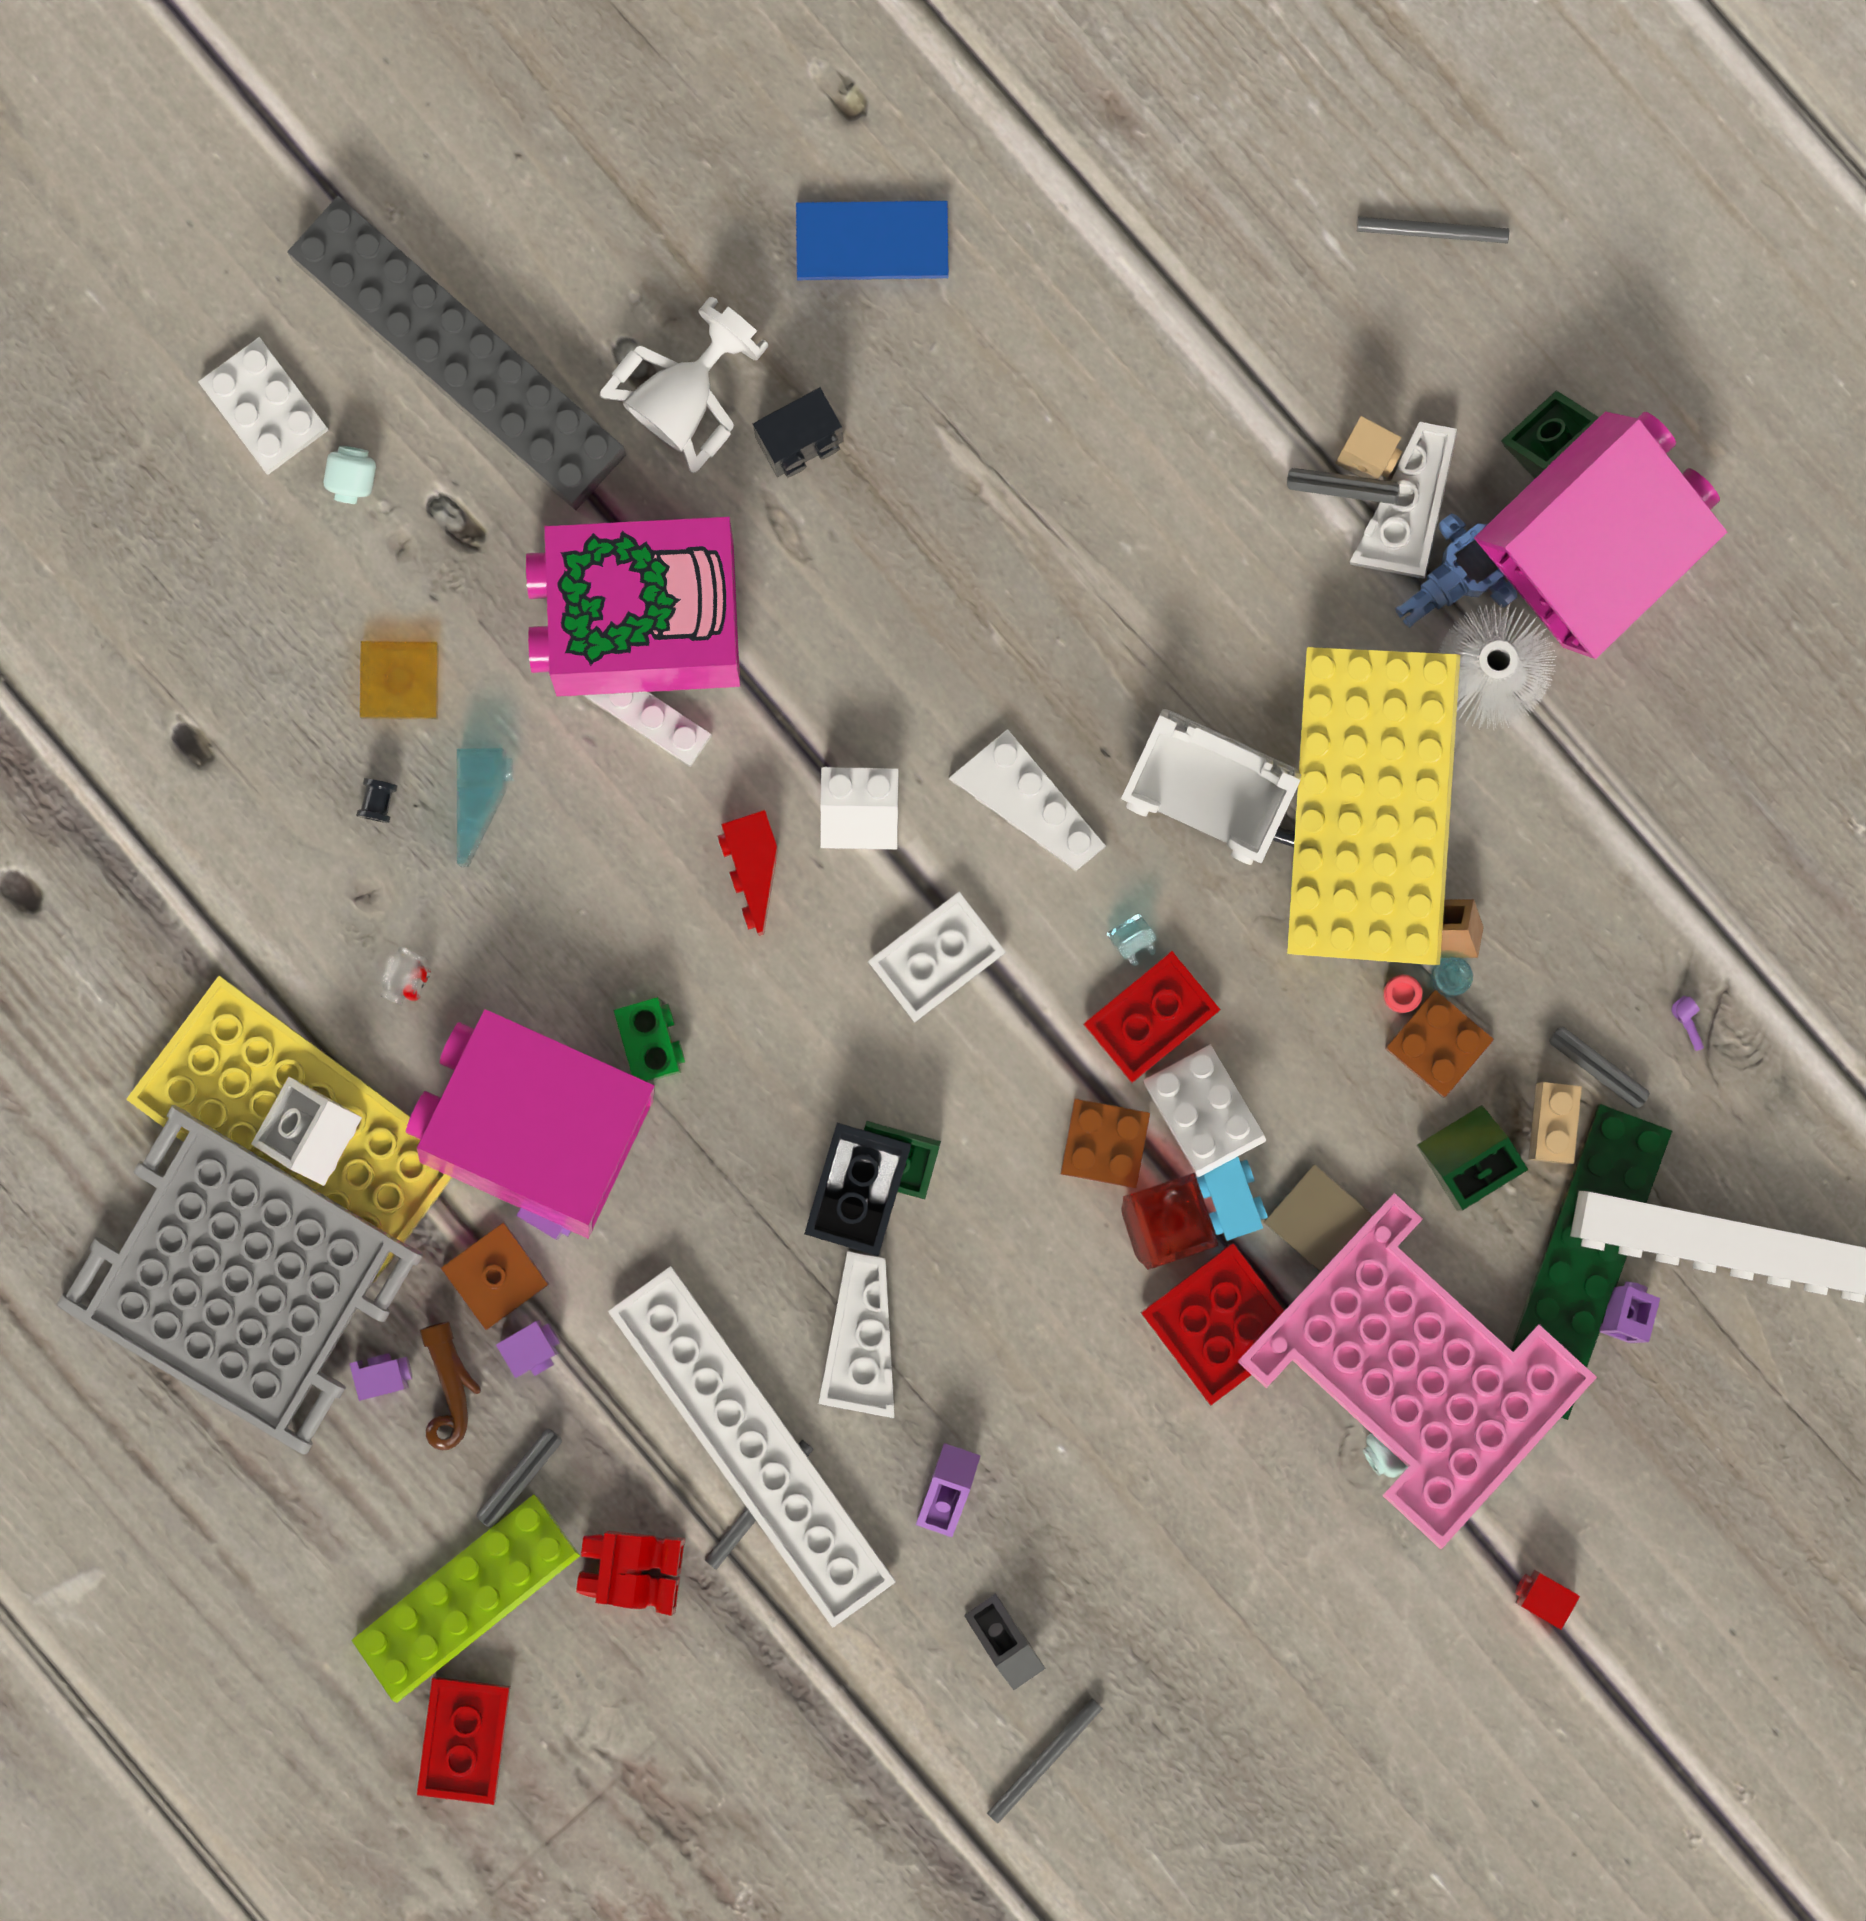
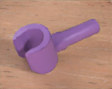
[1671,996,1704,1051]

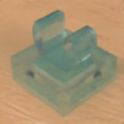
[1106,913,1157,966]

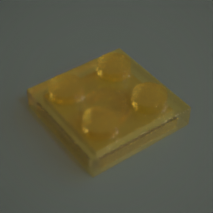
[360,641,439,720]

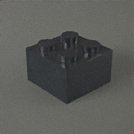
[752,387,844,478]

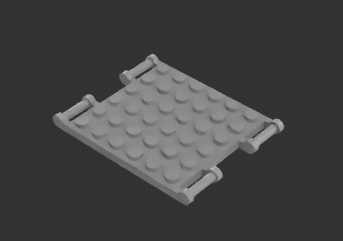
[57,1105,423,1454]

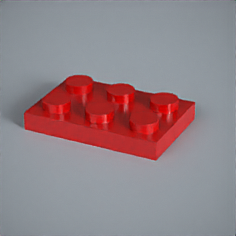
[1083,951,1221,1084]
[417,1677,511,1805]

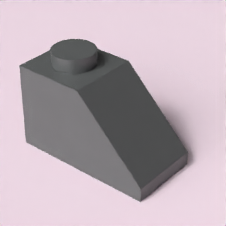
[964,1593,1046,1690]

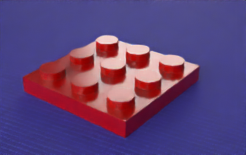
[1140,1243,1284,1406]

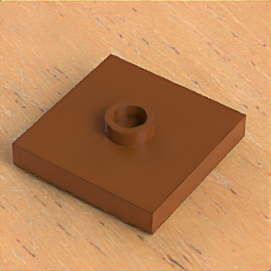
[441,1222,550,1330]

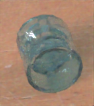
[1430,957,1473,998]

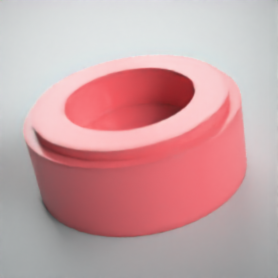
[1383,974,1422,1013]

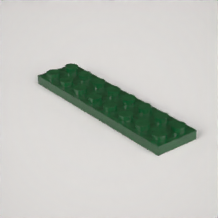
[1509,1104,1672,1420]

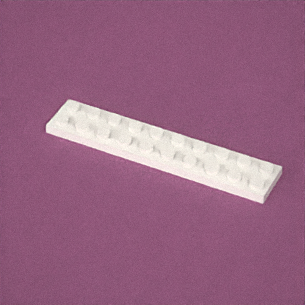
[608,1266,896,1628]

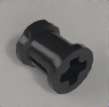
[356,778,398,823]

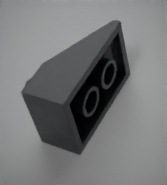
[804,1122,911,1256]

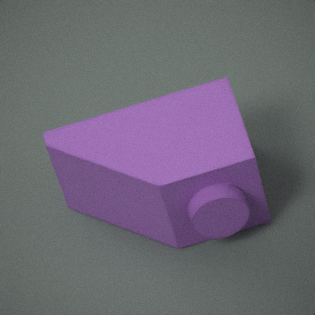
[916,1443,981,1537]

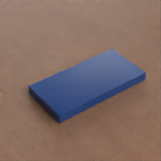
[796,201,949,280]

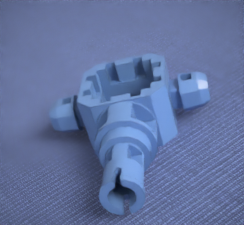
[1395,513,1517,628]

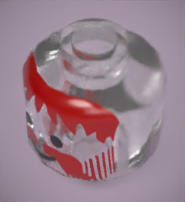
[374,946,431,1006]

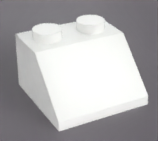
[821,767,899,850]
[251,1077,362,1186]

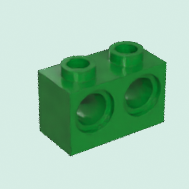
[613,997,685,1082]

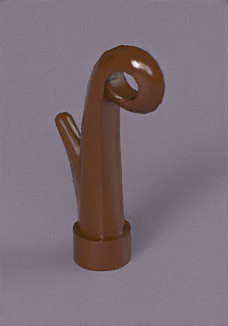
[420,1321,481,1451]

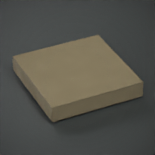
[1263,1164,1372,1272]

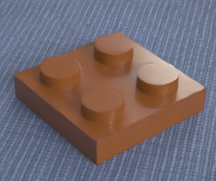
[1385,990,1494,1098]
[1060,1099,1150,1188]

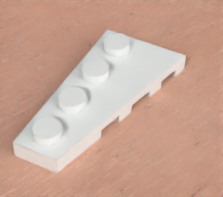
[818,1251,895,1418]

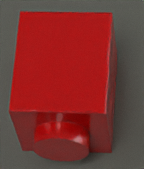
[1515,1569,1580,1630]

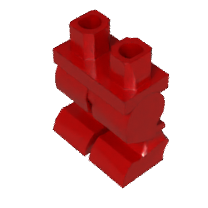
[576,1530,685,1616]

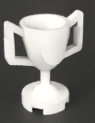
[600,297,768,473]

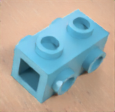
[1196,1156,1268,1241]

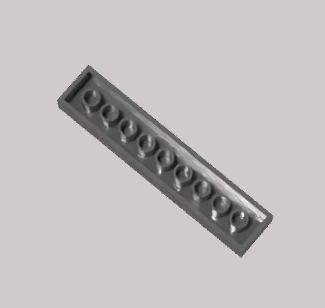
[287,196,626,511]

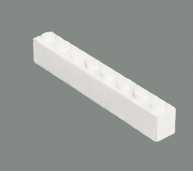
[1570,1191,1866,1303]

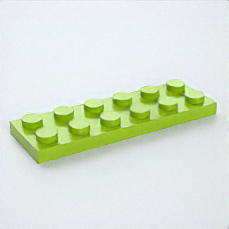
[351,1494,580,1703]

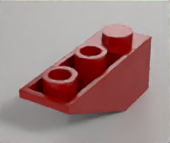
[717,810,778,936]

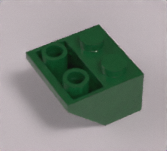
[1416,1105,1528,1211]

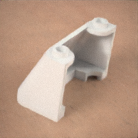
[1121,709,1301,865]

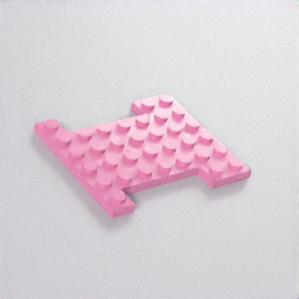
[1238,1193,1597,1549]

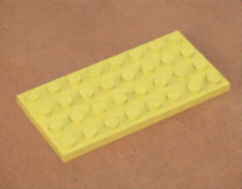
[1287,647,1460,965]
[126,976,453,1283]

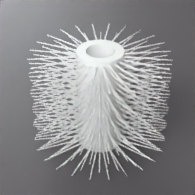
[1438,603,1557,730]

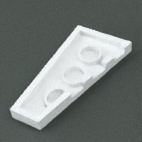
[1350,422,1457,579]
[949,729,1106,871]

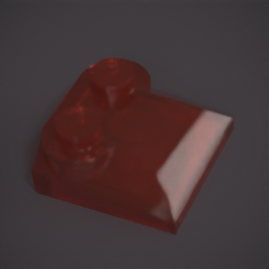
[1121,1173,1219,1270]

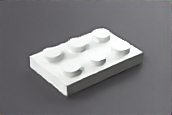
[198,337,329,475]
[868,892,1006,1023]
[1143,1044,1266,1177]

